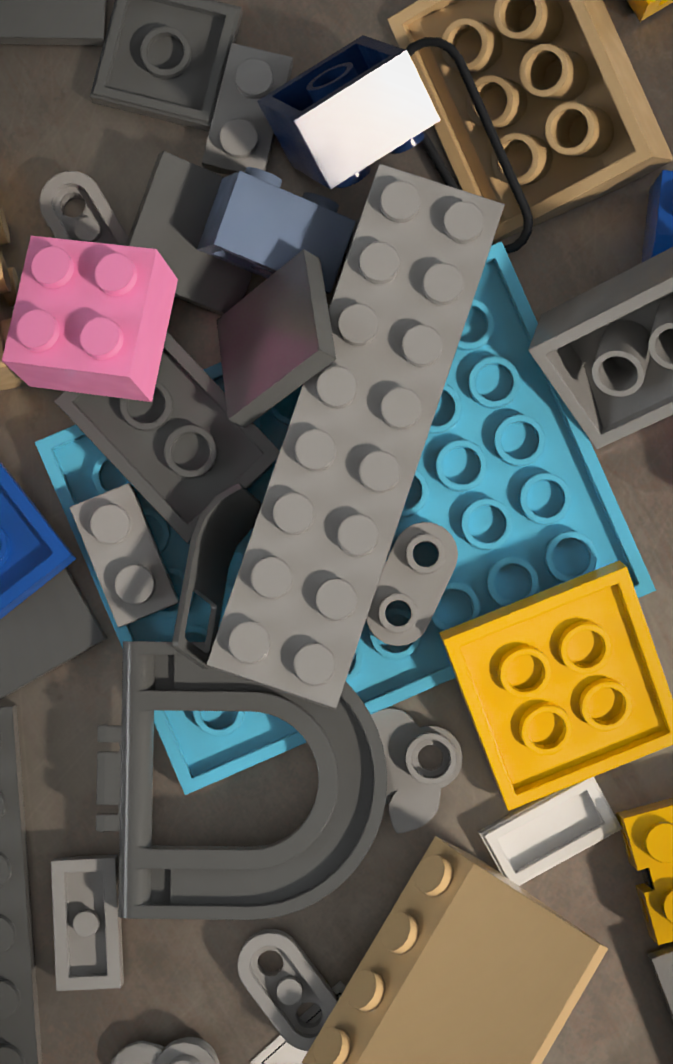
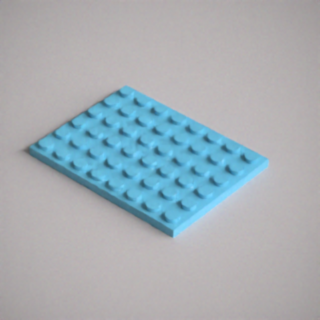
[35,241,656,795]

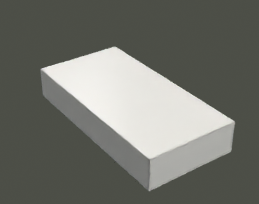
[478,777,622,886]

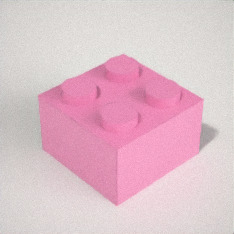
[2,236,178,402]

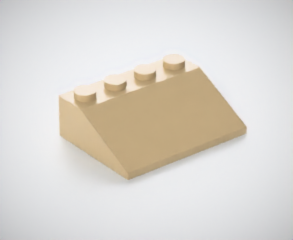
[387,0,673,243]
[302,836,608,1064]

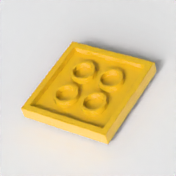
[439,560,673,811]

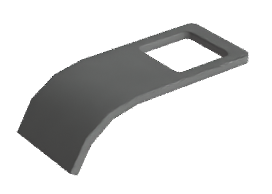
[172,483,262,669]

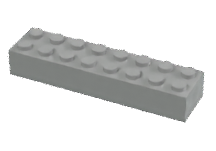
[206,163,505,710]

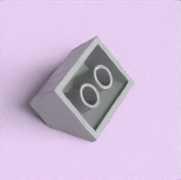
[528,247,673,450]

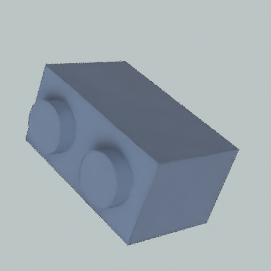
[197,167,356,294]

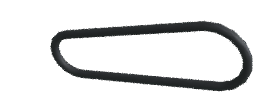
[405,37,533,254]

